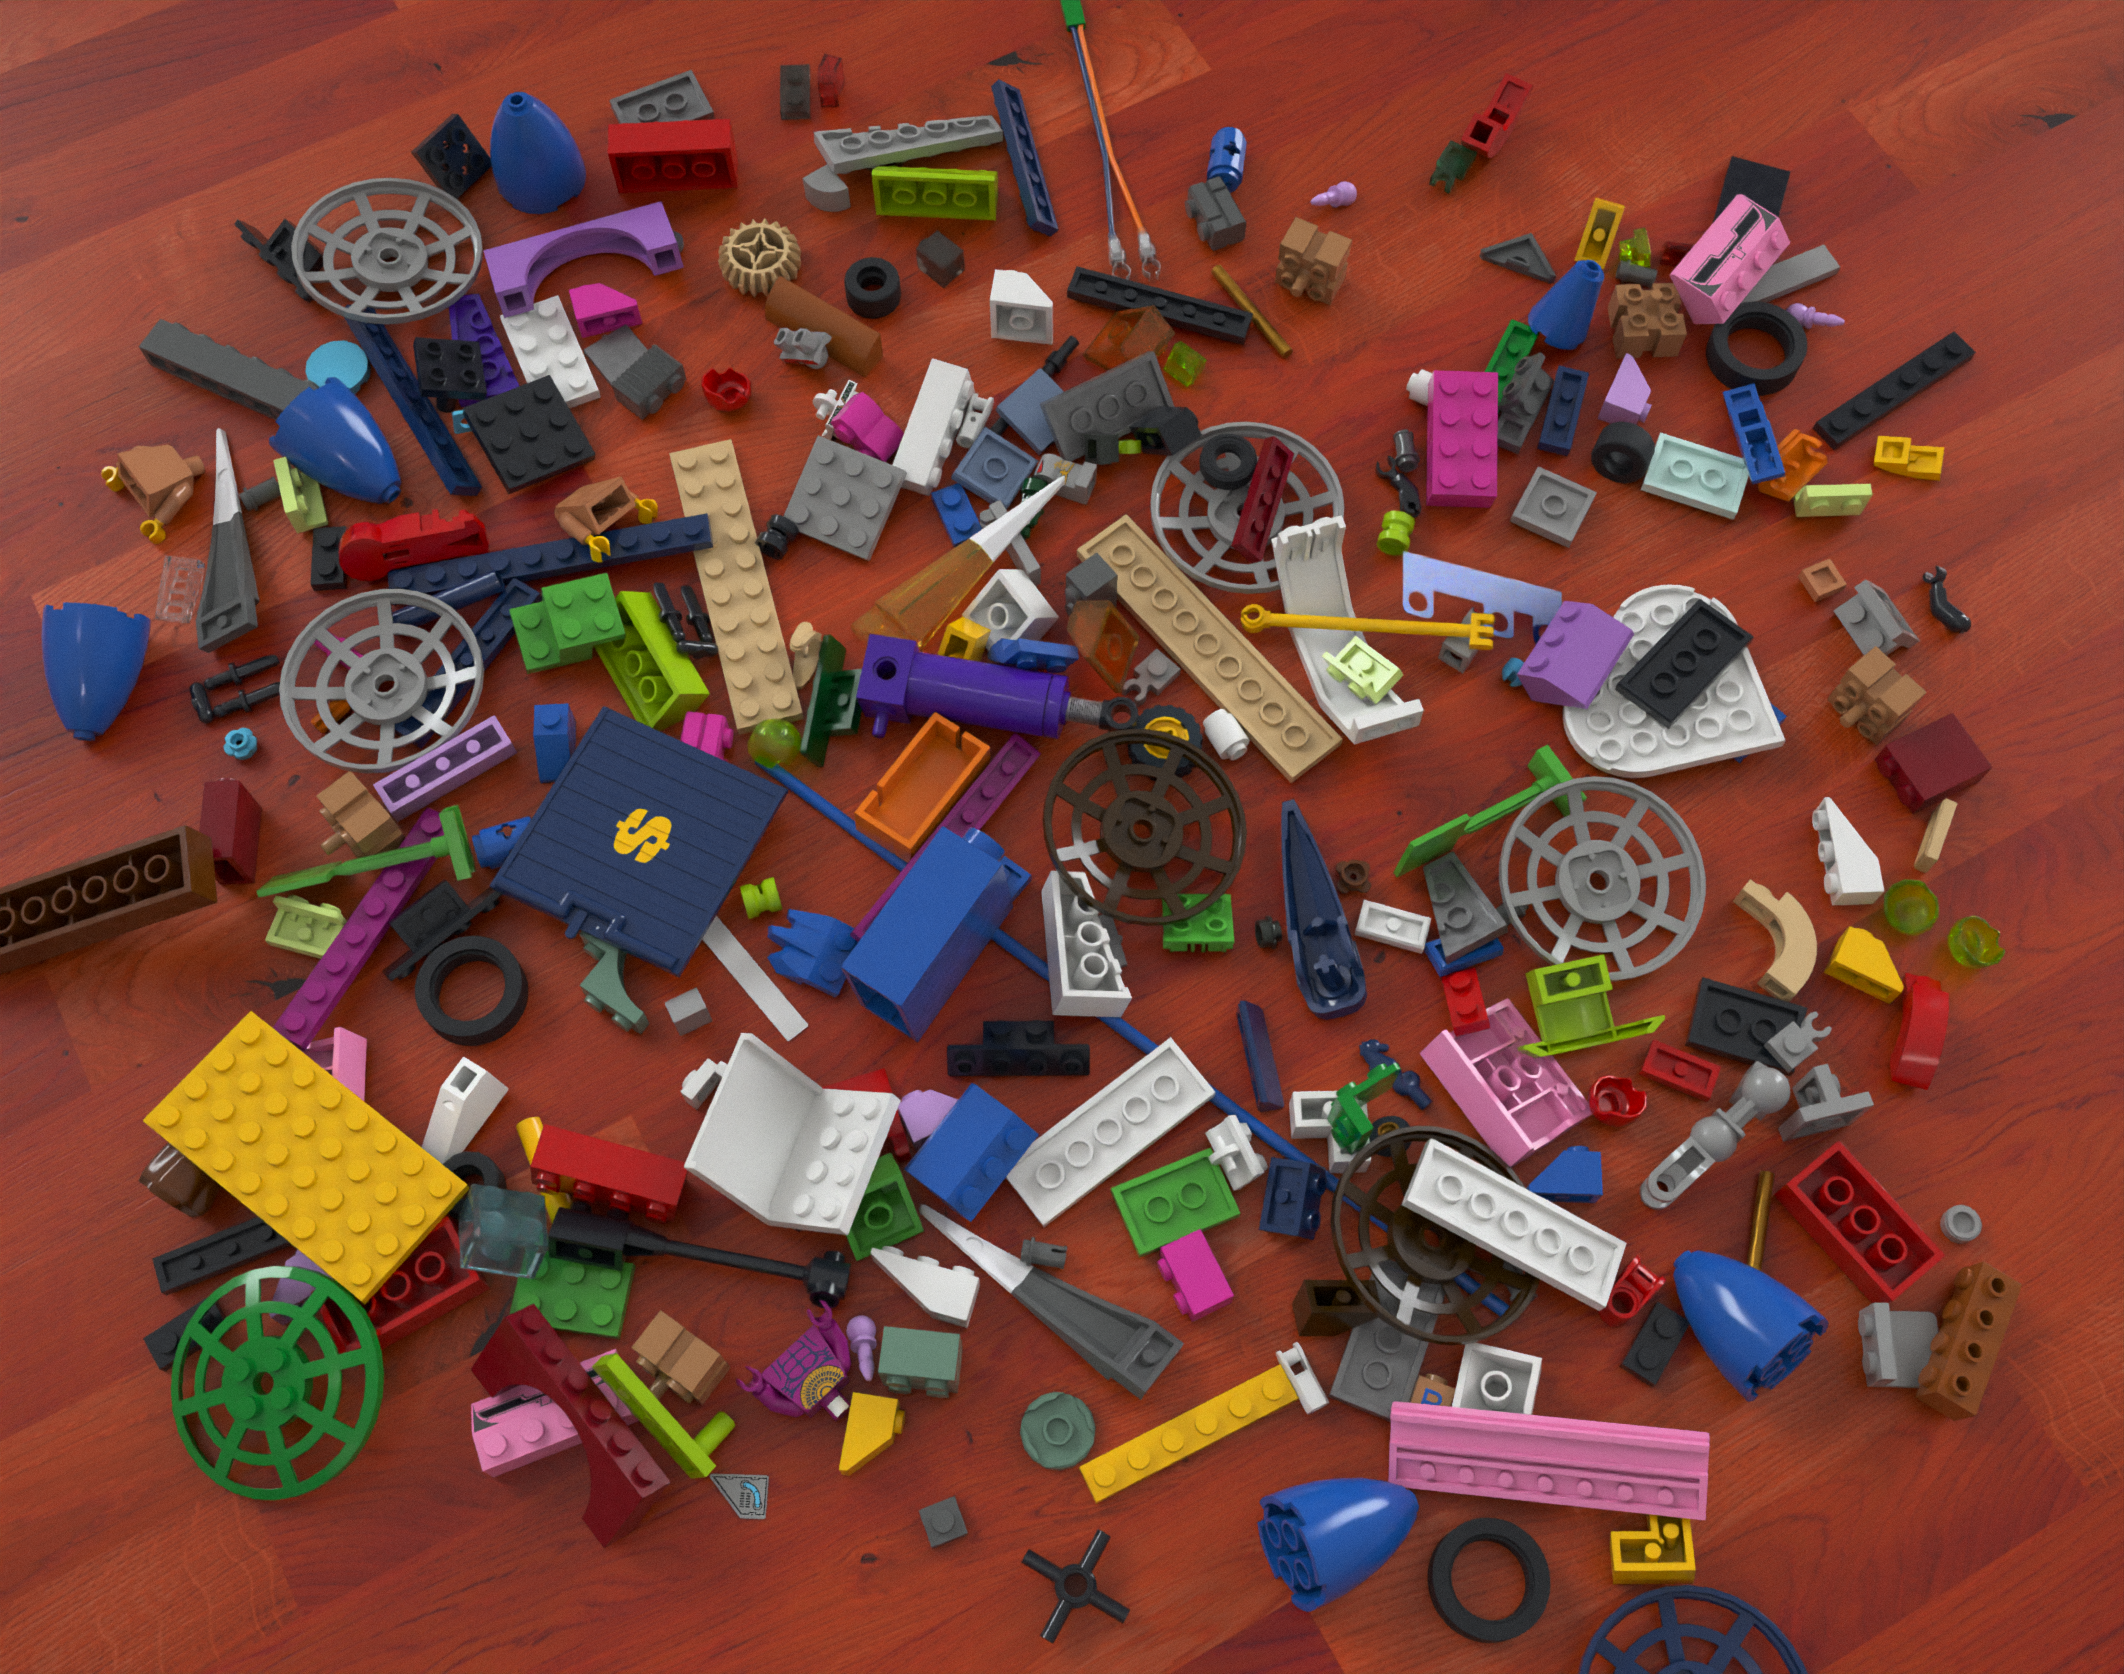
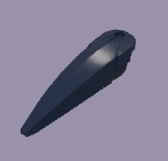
[1281,799,1367,1020]

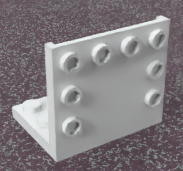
[684,1033,901,1235]

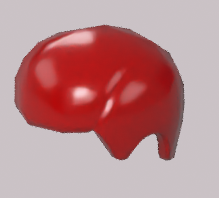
[701,367,752,412]
[1587,1075,1647,1128]

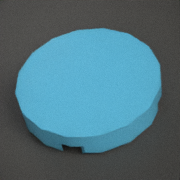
[305,341,371,394]

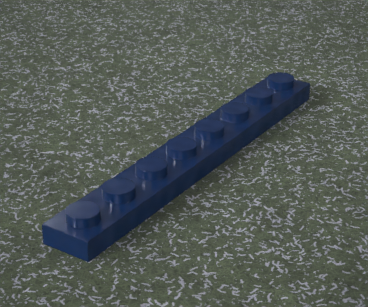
[344,304,482,496]

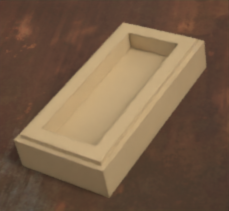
[1914,798,1957,873]

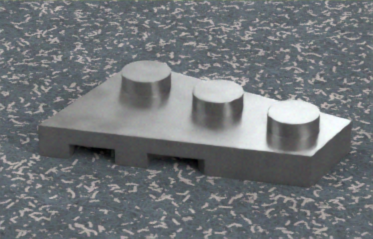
[1423,851,1508,964]

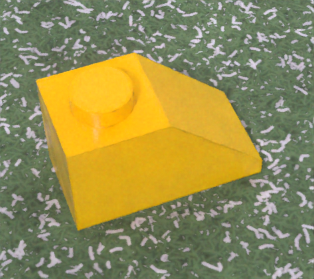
[1574,198,1625,269]
[937,617,991,662]
[1824,926,1904,1004]
[839,1392,905,1476]

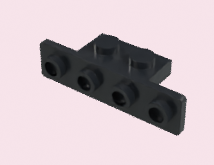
[234,219,325,303]
[382,879,502,981]
[947,1020,1090,1076]

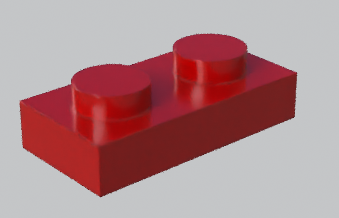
[1441,968,1491,1037]
[1639,1039,1721,1102]

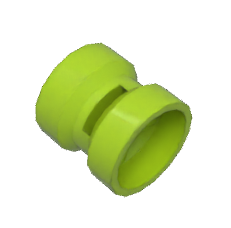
[1377,511,1415,556]
[740,877,783,919]

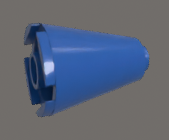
[1528,260,1604,350]

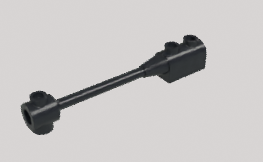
[548,1201,851,1309]

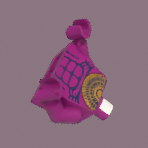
[736,1300,851,1422]

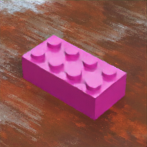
[1426,370,1498,508]

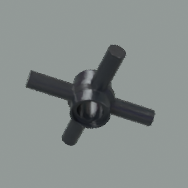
[1021,1529,1130,1644]

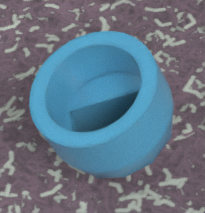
[1501,658,1524,687]

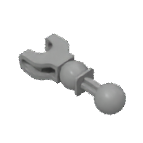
[1639,1067,1790,1210]

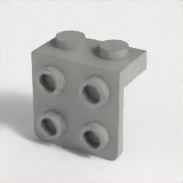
[1858,1303,1938,1388]

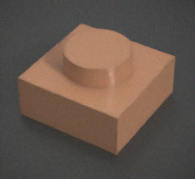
[1798,558,1847,602]

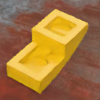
[1874,436,1945,481]

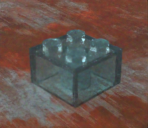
[459,1184,549,1279]

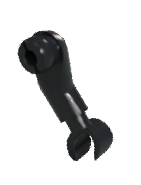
[1376,456,1421,518]
[1923,565,1971,633]

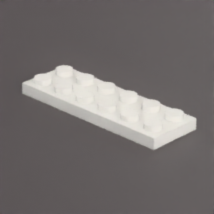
[1006,1037,1216,1227]
[1402,1138,1627,1311]

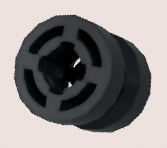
[755,514,799,560]

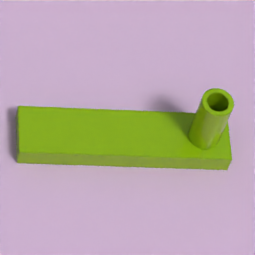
[592,1353,735,1479]

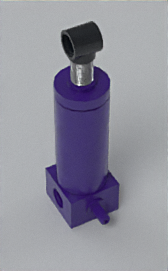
[856,634,1139,739]

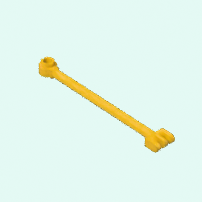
[1241,604,1495,650]

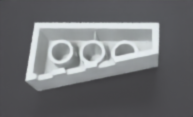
[893,358,975,496]
[1041,871,1132,1017]

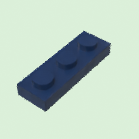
[1537,365,1589,456]

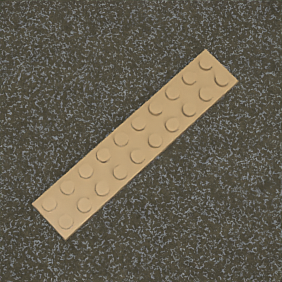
[669,439,804,735]
[1077,514,1343,783]

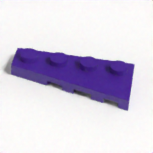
[449,293,519,407]

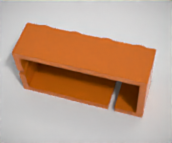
[854,712,991,863]

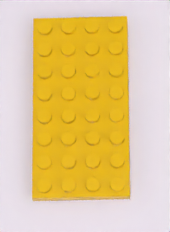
[143,1011,470,1305]

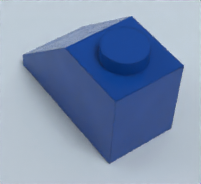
[533,703,576,783]
[1526,1146,1603,1203]

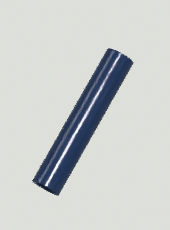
[392,569,505,636]

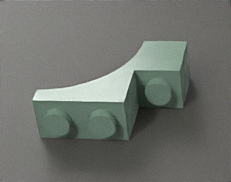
[579,931,650,1035]

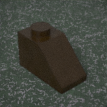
[1292,1280,1381,1336]

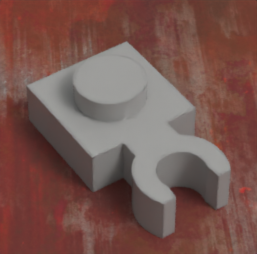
[1122,649,1181,707]
[1764,1012,1832,1073]

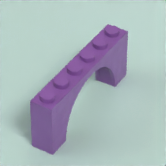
[483,201,684,318]

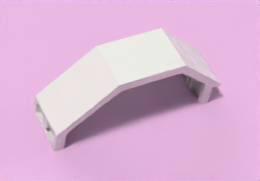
[1271,515,1424,744]

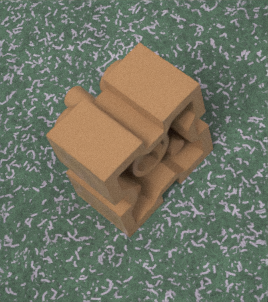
[1275,217,1352,305]
[1607,283,1687,359]
[1827,646,1927,745]
[316,771,405,858]
[632,1310,731,1405]

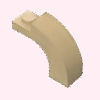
[1733,879,1817,1002]

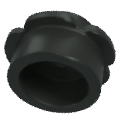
[1255,915,1282,949]

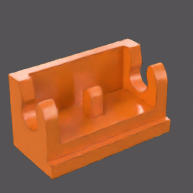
[1758,429,1828,502]

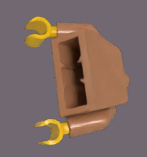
[101,445,205,544]
[554,476,658,562]

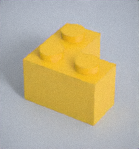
[1610,1514,1696,1584]

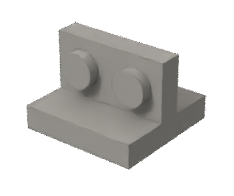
[1834,579,1920,656]
[1778,1064,1874,1142]

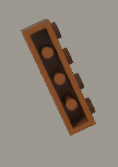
[1915,1261,2022,1421]

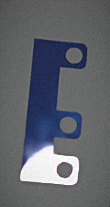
[1403,551,1562,644]

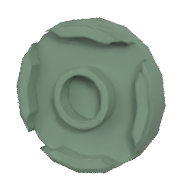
[1020,1392,1095,1471]

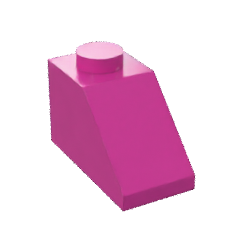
[569,283,643,338]

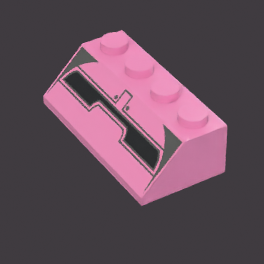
[1670,194,1790,324]
[471,1349,639,1477]

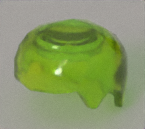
[747,718,802,768]
[1883,879,1939,936]
[1948,915,2006,969]

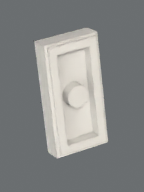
[1354,900,1432,954]

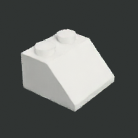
[990,269,1053,345]
[962,569,1059,651]
[1452,1342,1542,1415]

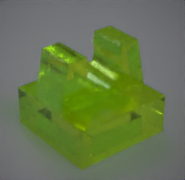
[1619,228,1651,268]
[1163,341,1207,387]

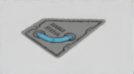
[710,1474,769,1519]

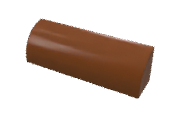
[765,276,883,377]

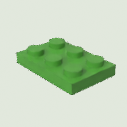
[1111,1147,1241,1258]
[509,1248,636,1340]

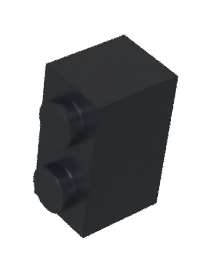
[1129,406,1202,456]

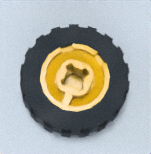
[1128,704,1203,781]

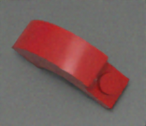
[1890,973,1949,1090]

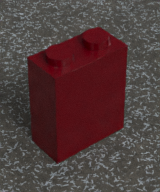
[1874,713,1992,814]
[199,778,262,885]

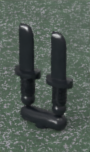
[653,582,718,659]
[189,655,280,724]

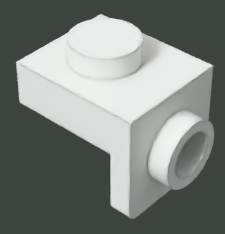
[681,1058,727,1110]

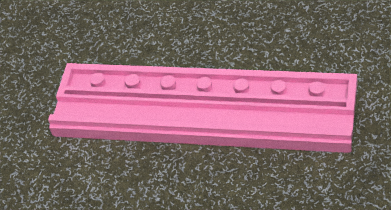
[1388,1401,1710,1520]

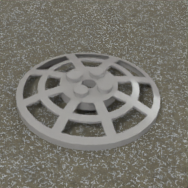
[291,178,483,324]
[1150,422,1344,594]
[279,589,484,773]
[1499,776,1706,982]

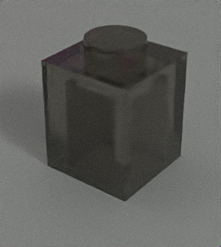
[916,230,965,288]

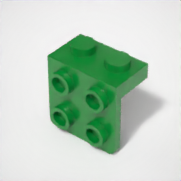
[1327,1062,1401,1156]

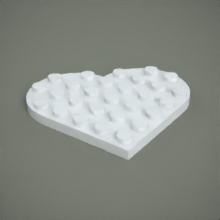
[1563,585,1785,778]

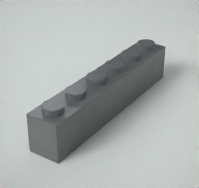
[139,319,320,420]

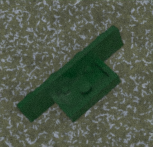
[800,634,862,767]

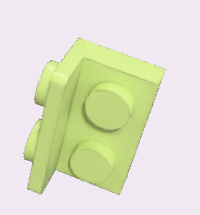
[273,457,328,533]

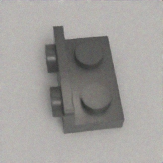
[1498,352,1554,427]

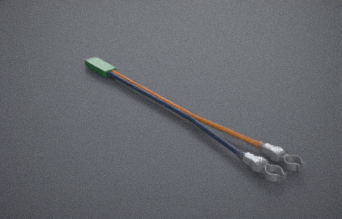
[1060,0,1160,281]

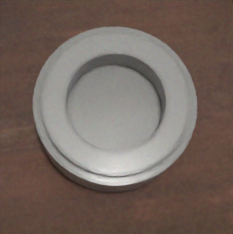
[1940,1205,1982,1244]

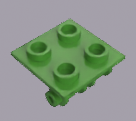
[1162,893,1234,952]

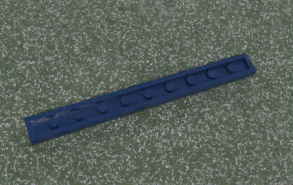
[388,513,713,605]

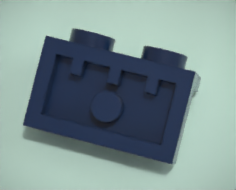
[1259,1157,1327,1240]

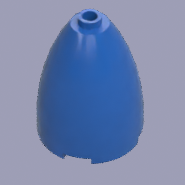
[490,92,586,214]
[269,377,401,504]
[41,602,151,741]
[1673,1250,1829,1402]
[1257,1478,1419,1612]

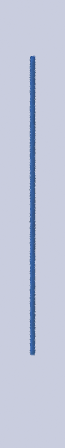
[755,753,1513,1325]

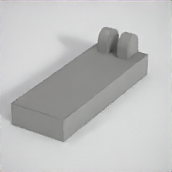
[980,500,1041,586]

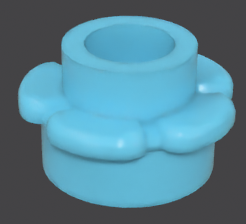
[223,728,257,760]

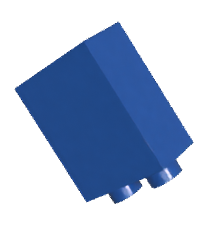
[841,826,1013,1042]

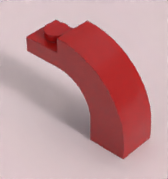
[1461,73,1533,158]

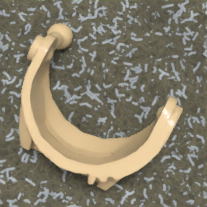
[790,622,822,690]

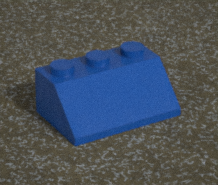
[904,1083,1039,1222]

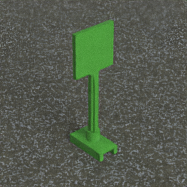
[1393,745,1587,878]
[257,805,477,898]

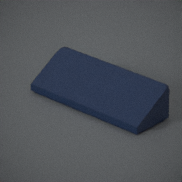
[1236,1000,1284,1112]

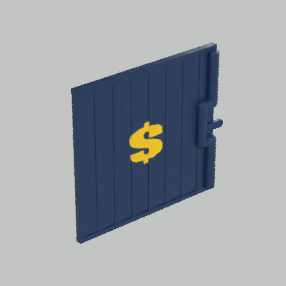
[489,706,788,978]

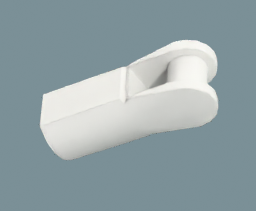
[956,393,994,449]
[1276,1342,1330,1415]

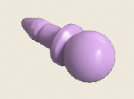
[1311,181,1357,207]
[1786,303,1845,329]
[846,1315,877,1381]

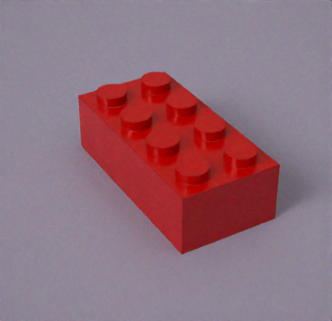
[608,119,738,193]
[530,1124,688,1224]
[1774,1140,1946,1303]
[311,1216,490,1354]

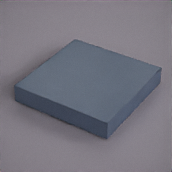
[995,368,1064,455]
[951,427,1038,510]

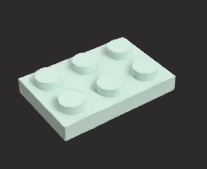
[1641,432,1749,520]

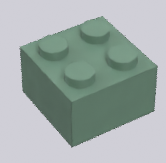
[878,1326,963,1398]

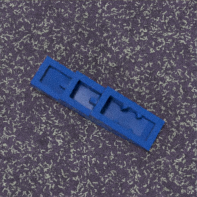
[1723,383,1785,485]

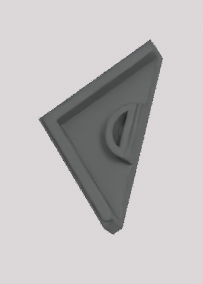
[1479,233,1556,284]

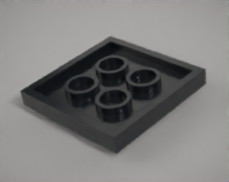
[462,375,596,494]

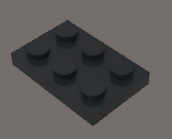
[1685,977,1807,1076]

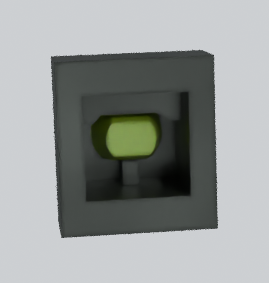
[1084,433,1141,465]

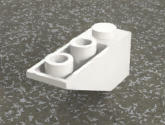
[1812,797,1884,906]
[421,1057,509,1164]
[871,1246,980,1328]

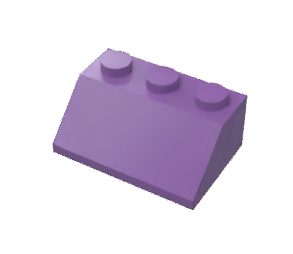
[1517,601,1634,709]

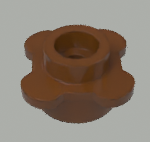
[1336,860,1371,894]

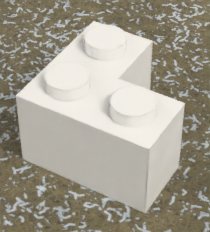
[1289,1091,1371,1173]

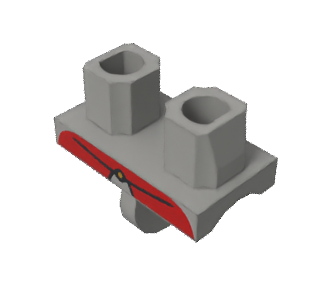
[774,328,832,369]

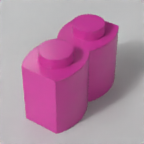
[830,392,904,462]

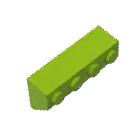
[872,166,998,220]
[594,591,710,731]

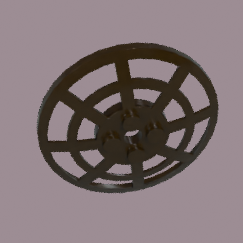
[1042,729,1247,926]
[1331,1126,1540,1345]

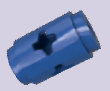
[1207,127,1247,193]
[472,816,531,869]

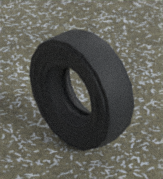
[1199,434,1257,490]

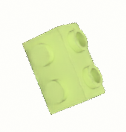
[1793,484,1873,517]
[1322,636,1404,704]
[265,895,347,959]

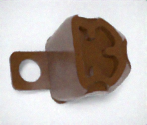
[138,1143,221,1218]

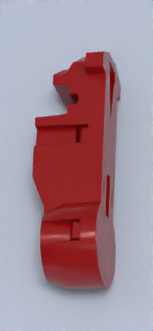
[339,509,489,581]

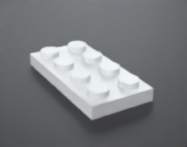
[500,295,601,408]

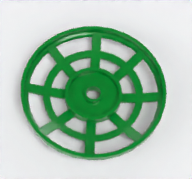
[171,1266,384,1500]

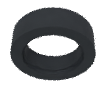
[1706,301,1807,396]
[415,936,528,1046]
[1428,1518,1550,1643]

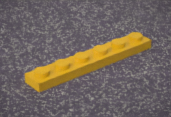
[1079,1364,1298,1504]

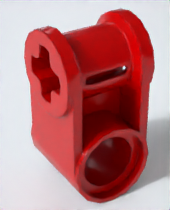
[1598,1254,1667,1327]

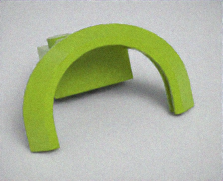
[1517,954,1665,1058]

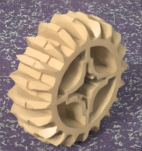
[718,219,801,298]

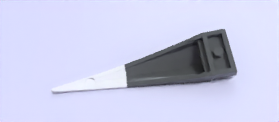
[195,428,259,653]
[919,1205,1184,1400]

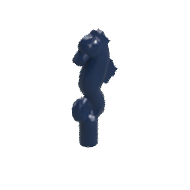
[1359,1039,1433,1111]

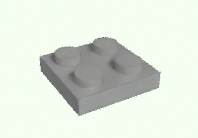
[1510,467,1597,548]

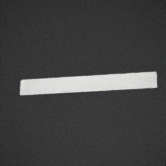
[702,916,808,1041]

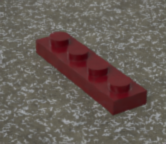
[1231,436,1294,564]

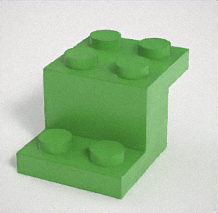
[509,573,625,674]

